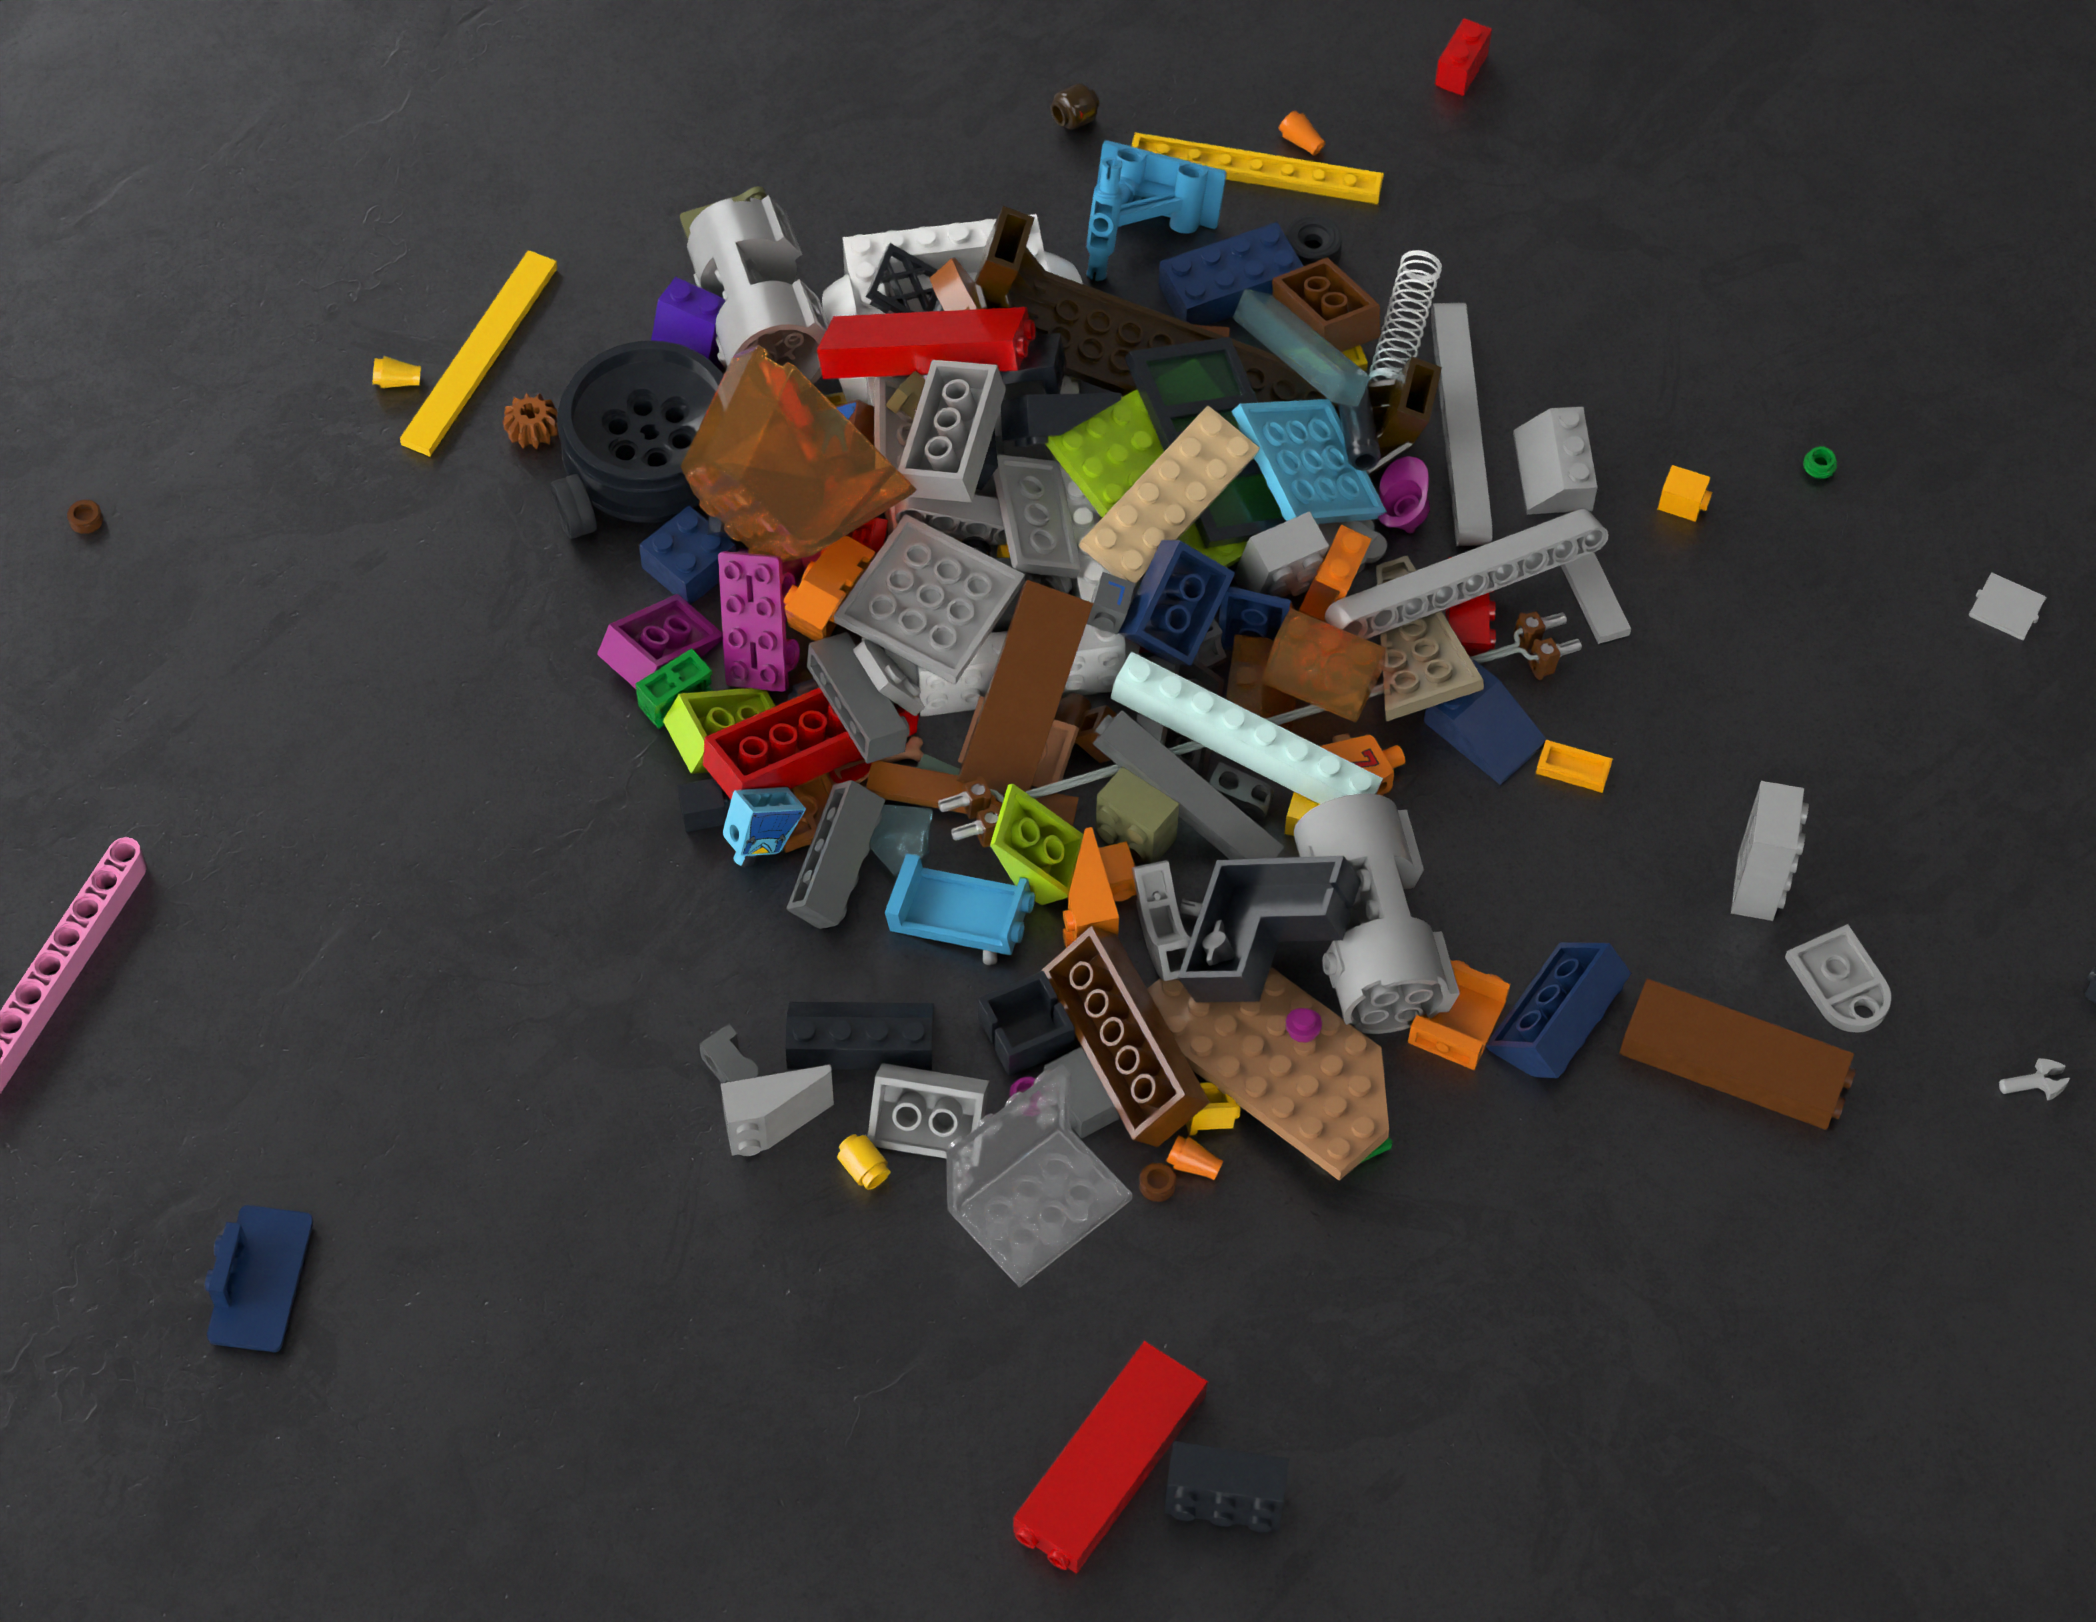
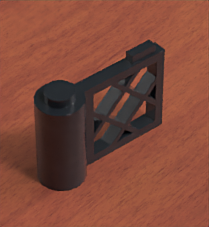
[865,243,944,314]

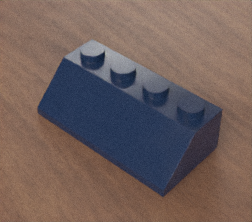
[1486,942,1632,1078]

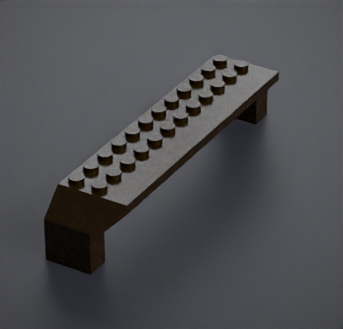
[972,206,1442,476]

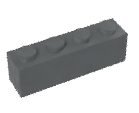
[807,632,910,764]
[786,780,885,929]

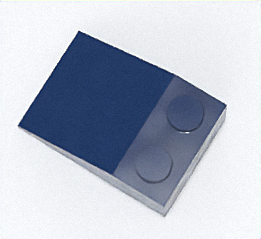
[1219,586,1295,663]
[1424,660,1547,785]

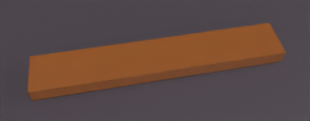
[866,761,1079,826]

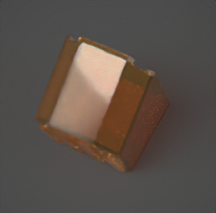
[680,345,917,562]

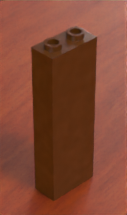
[956,580,1093,804]
[1619,979,1856,1130]

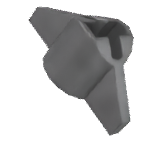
[1202,920,1235,966]

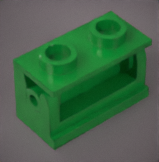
[635,648,713,729]

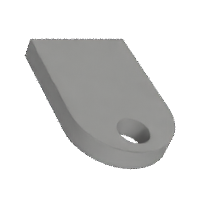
[1785,924,1891,1032]

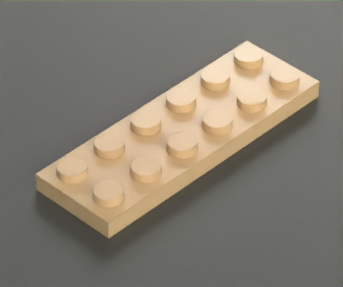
[1079,406,1260,586]

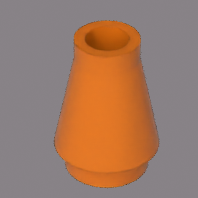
[1279,110,1326,156]
[1166,1135,1223,1180]

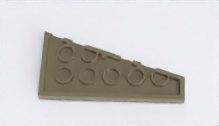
[1376,556,1484,721]

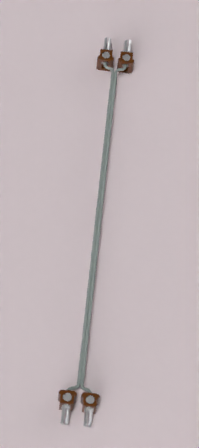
[938,611,1582,848]

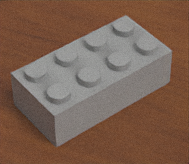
[897,360,1006,503]
[1731,781,1809,921]

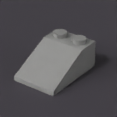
[721,1065,834,1156]

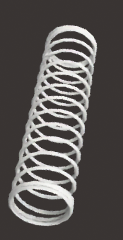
[1367,250,1442,382]

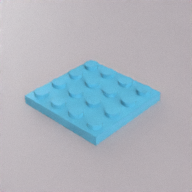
[1232,399,1387,524]

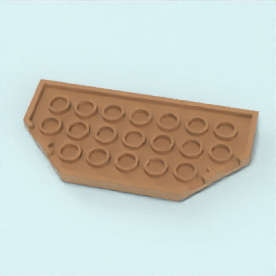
[1147,968,1389,1181]

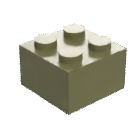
[1095,766,1179,864]

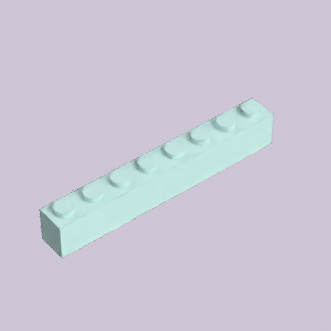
[1110,652,1383,804]

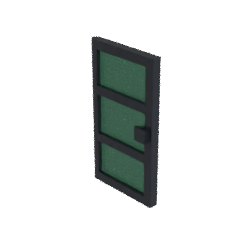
[1125,337,1286,548]

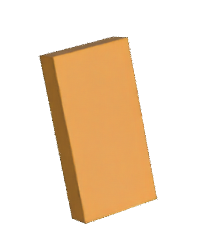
[1536,740,1613,793]

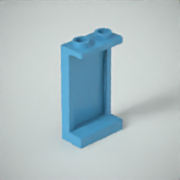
[885,854,1035,955]

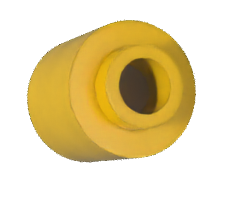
[837,1134,890,1190]

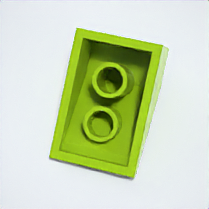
[663,688,775,774]
[990,784,1084,905]

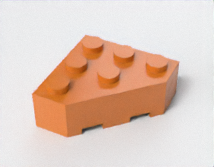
[783,532,876,641]

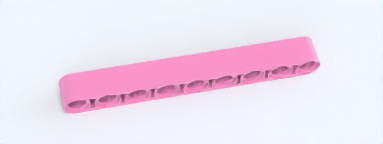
[0,837,147,1094]

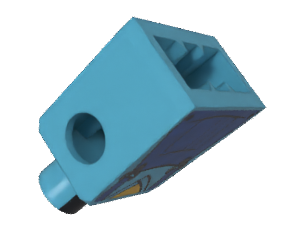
[723,787,806,868]

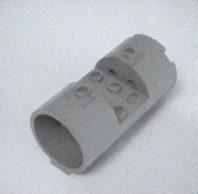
[687,195,829,401]
[1294,794,1460,1034]

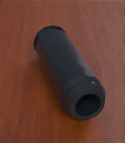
[1335,375,1381,471]

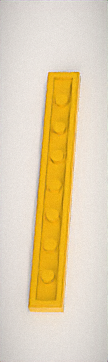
[1132,132,1384,204]
[400,250,557,456]

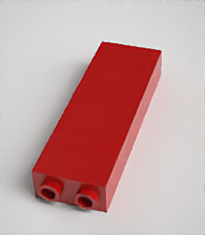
[817,307,1035,379]
[1013,1341,1208,1574]

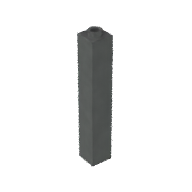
[1092,710,1284,860]

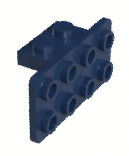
[205,1205,313,1352]

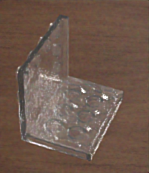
[946,1064,1132,1288]

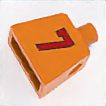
[1320,735,1405,796]

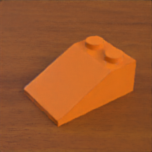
[1062,827,1119,948]

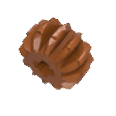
[503,392,558,450]

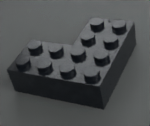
[1178,856,1361,1002]

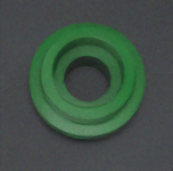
[1803,447,1837,479]

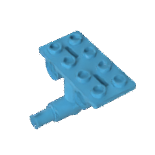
[1086,140,1227,281]

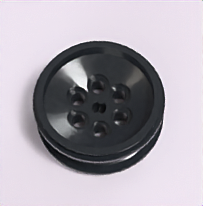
[557,341,741,523]

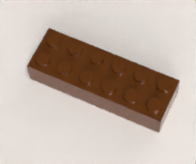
[1041,926,1210,1147]

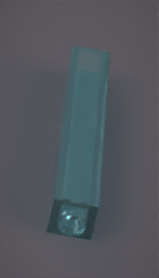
[1233,289,1370,407]

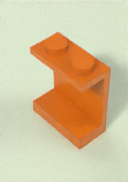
[1296,524,1372,631]
[1408,960,1511,1071]

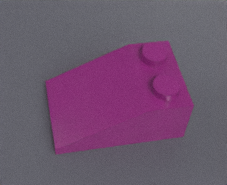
[597,594,723,689]

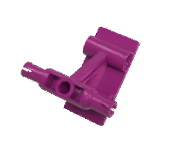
[718,546,821,692]

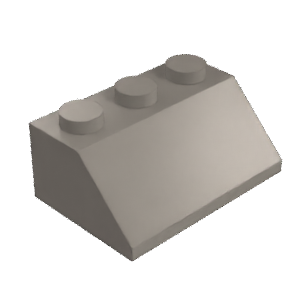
[1513,407,1598,514]
[867,1063,990,1163]

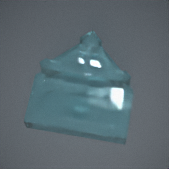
[869,805,933,878]

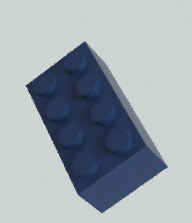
[1159,222,1304,326]

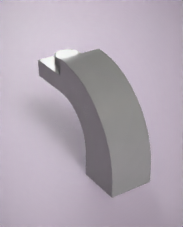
[1132,860,1191,981]

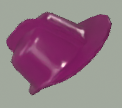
[1378,456,1430,533]

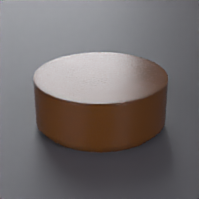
[67,499,103,534]
[1139,1163,1176,1202]

